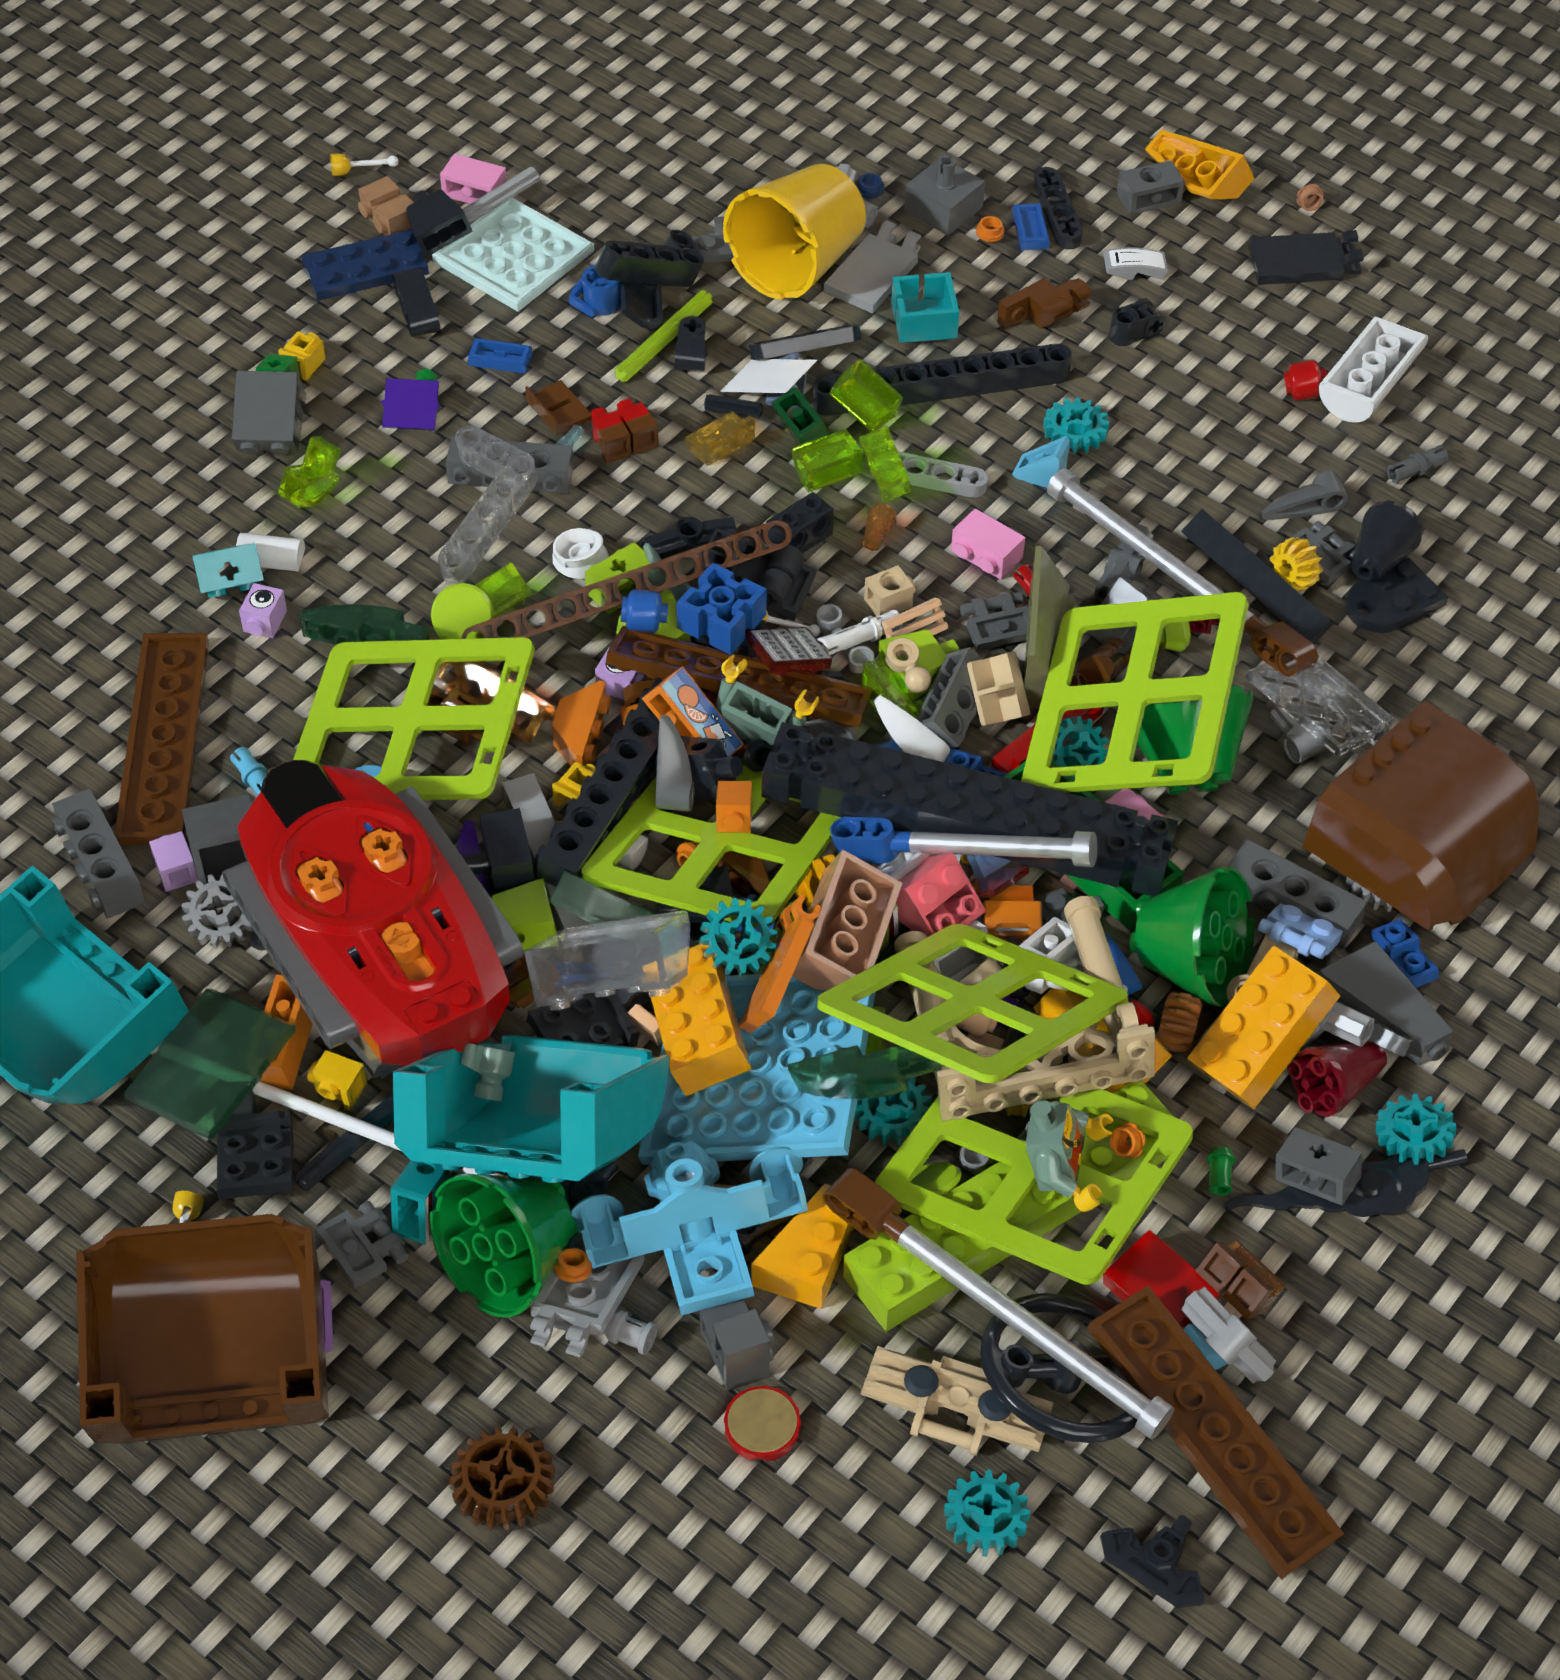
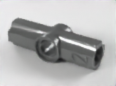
[1094,524,1154,604]

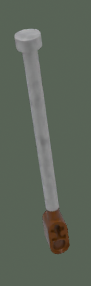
[1047,468,1318,677]
[823,1168,1174,1440]

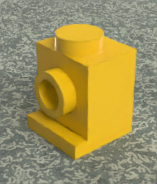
[307,1050,367,1111]

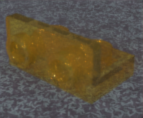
[685,411,755,466]

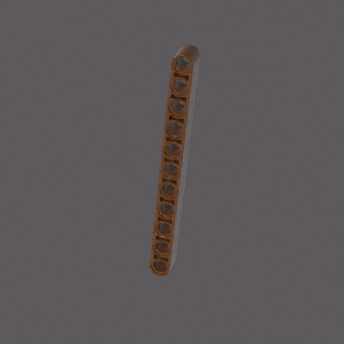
[461,520,792,639]

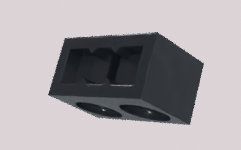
[766,492,834,554]

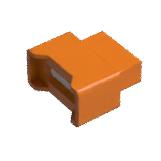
[982,885,1043,941]

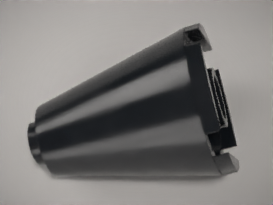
[1352,500,1424,582]

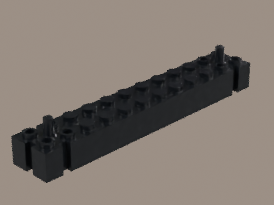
[761,722,1178,896]

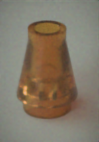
[862,503,897,551]

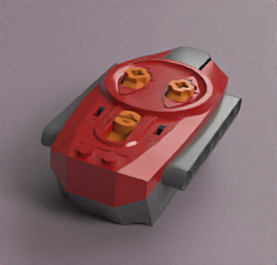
[222,760,524,1078]

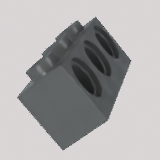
[916,647,982,748]

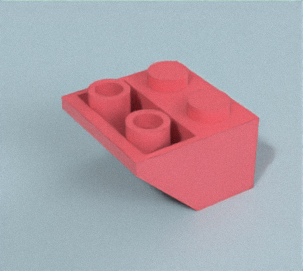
[896,853,986,937]

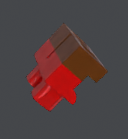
[591,398,659,464]

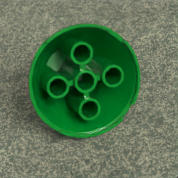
[1137,686,1253,795]
[1129,867,1254,1008]
[430,1173,578,1318]

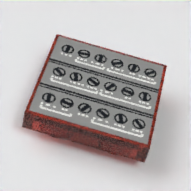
[747,627,832,675]

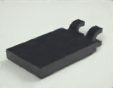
[1248,230,1364,285]

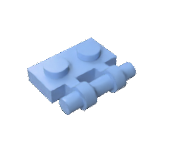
[1258,903,1343,959]

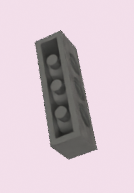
[446,436,574,494]
[51,788,145,919]
[1227,839,1367,949]

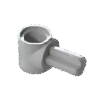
[1270,704,1327,764]

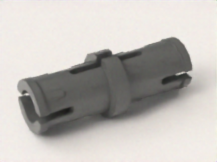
[1387,445,1448,484]

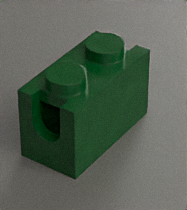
[771,386,835,460]

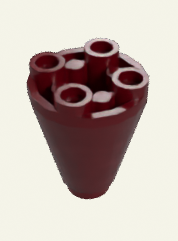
[1287,1041,1387,1117]

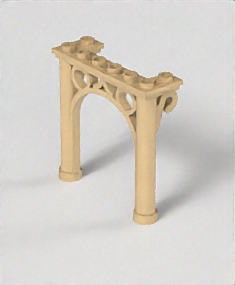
[894,896,1155,1121]

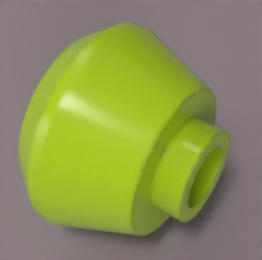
[1160,621,1191,652]

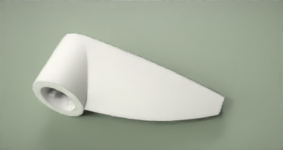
[874,695,950,762]

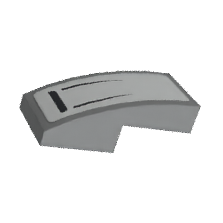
[1103,247,1168,281]

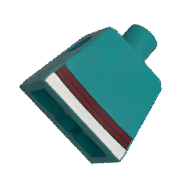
[391,1160,450,1245]

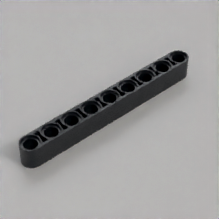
[813,344,1072,416]

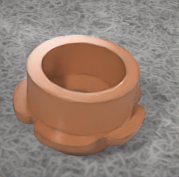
[1296,184,1324,211]

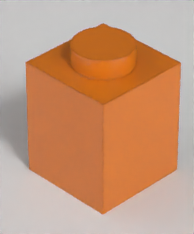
[716,781,753,833]

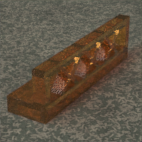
[434,661,557,742]

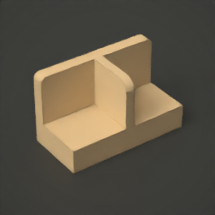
[967,651,1031,726]

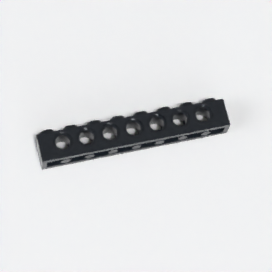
[534,678,663,894]

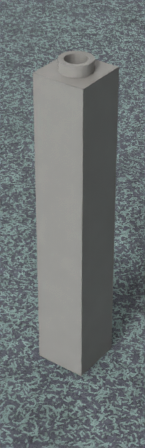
[502,773,601,955]

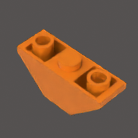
[552,680,611,767]

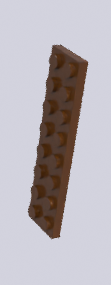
[605,626,873,728]
[114,633,209,845]
[1087,1286,1344,1580]

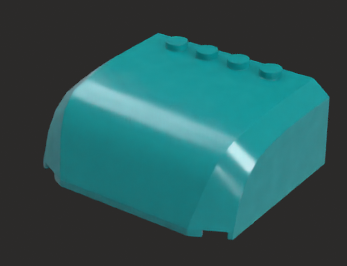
[0,865,191,1105]
[393,1035,669,1183]

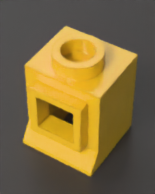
[278,331,326,381]
[552,761,595,808]

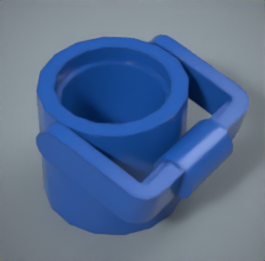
[569,264,621,317]

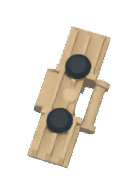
[861,1346,1054,1456]

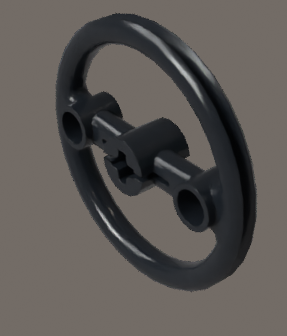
[980,1293,1137,1443]

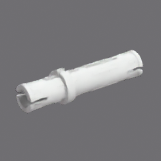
[816,609,903,656]

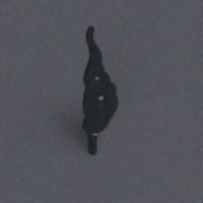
[1225,1149,1468,1217]

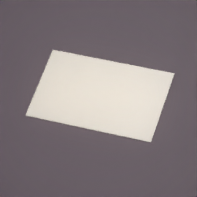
[720,359,817,393]

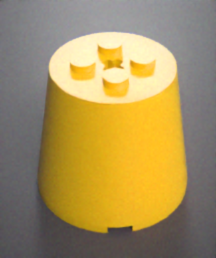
[723,164,866,300]

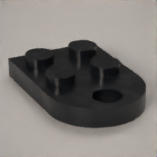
[1345,557,1448,633]

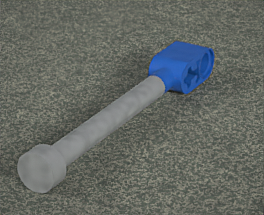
[830,817,1097,867]

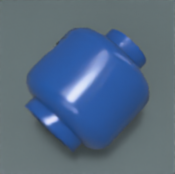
[621,589,668,633]

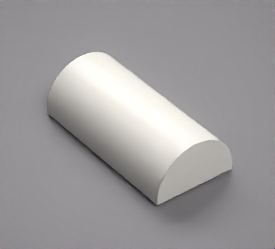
[1319,317,1428,423]

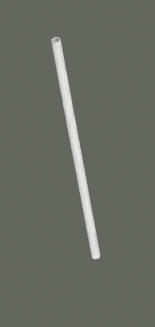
[150,1043,504,1176]

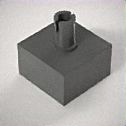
[904,155,985,236]

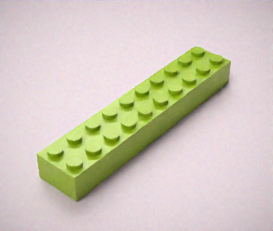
[843,1081,1174,1332]

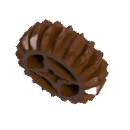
[449,1425,556,1531]

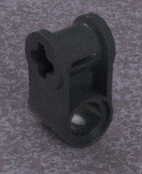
[1109,298,1167,346]
[675,316,706,372]

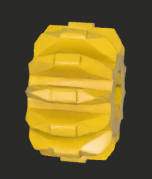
[1269,537,1323,591]

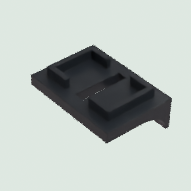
[620,281,663,331]

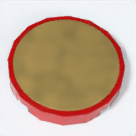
[724,1386,801,1461]

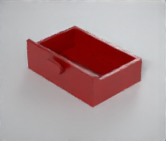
[1103,1229,1221,1329]

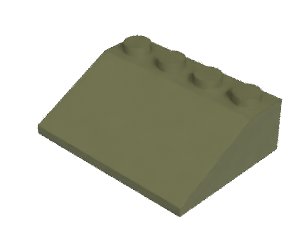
[1023,546,1075,709]

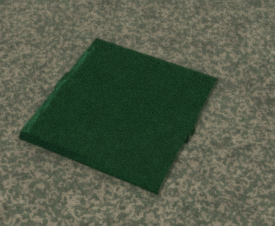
[124,988,296,1139]

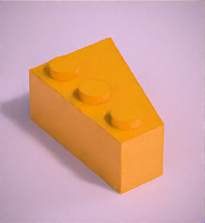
[751,1184,854,1309]

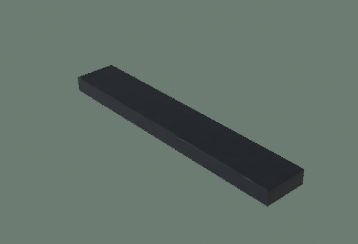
[1181,509,1333,644]

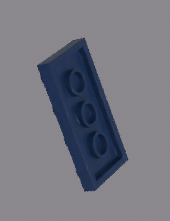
[302,229,429,301]

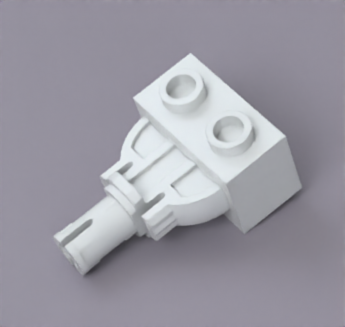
[1019,917,1128,997]

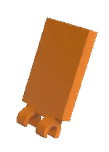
[738,895,821,1033]

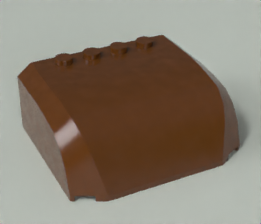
[1303,701,1539,931]
[76,1214,329,1444]

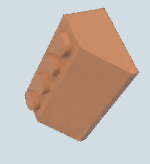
[792,849,902,990]

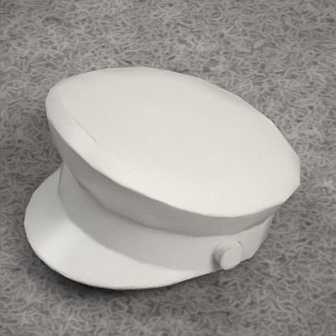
[552,528,609,579]

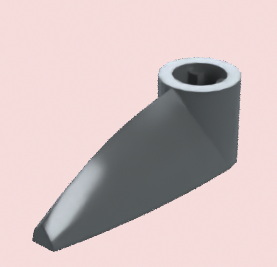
[1261,471,1348,520]
[656,715,695,812]

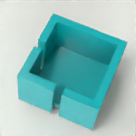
[891,272,959,343]

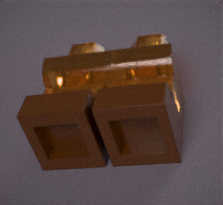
[1196,1240,1286,1319]

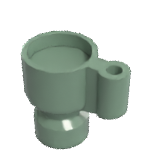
[460,1043,515,1102]

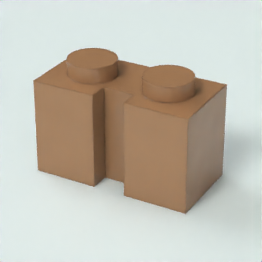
[358,176,414,236]

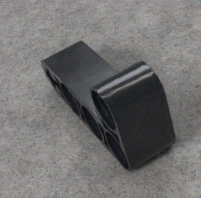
[595,230,704,287]

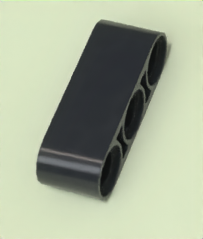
[392,267,440,337]

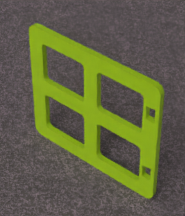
[1021,592,1249,792]
[284,637,535,800]
[582,765,841,929]
[817,924,1128,1083]
[875,1045,1193,1285]

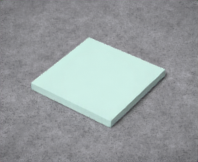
[432,198,594,312]

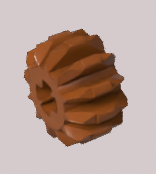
[1157,992,1202,1053]

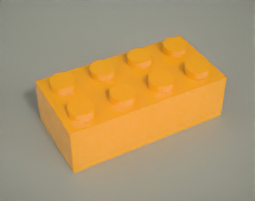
[643,944,752,1096]
[1187,945,1340,1109]

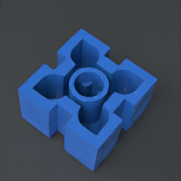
[676,563,767,655]

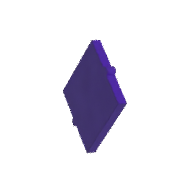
[381,378,440,431]

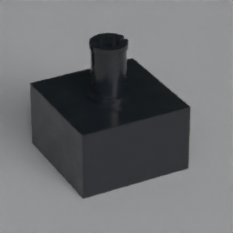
[463,808,534,895]

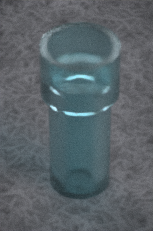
[555,425,584,446]

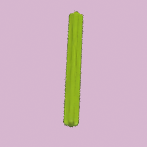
[614,290,712,382]

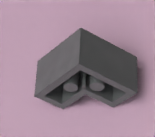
[1087,577,1164,654]
[699,1299,774,1391]

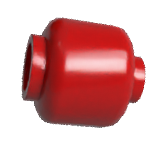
[1284,359,1327,401]

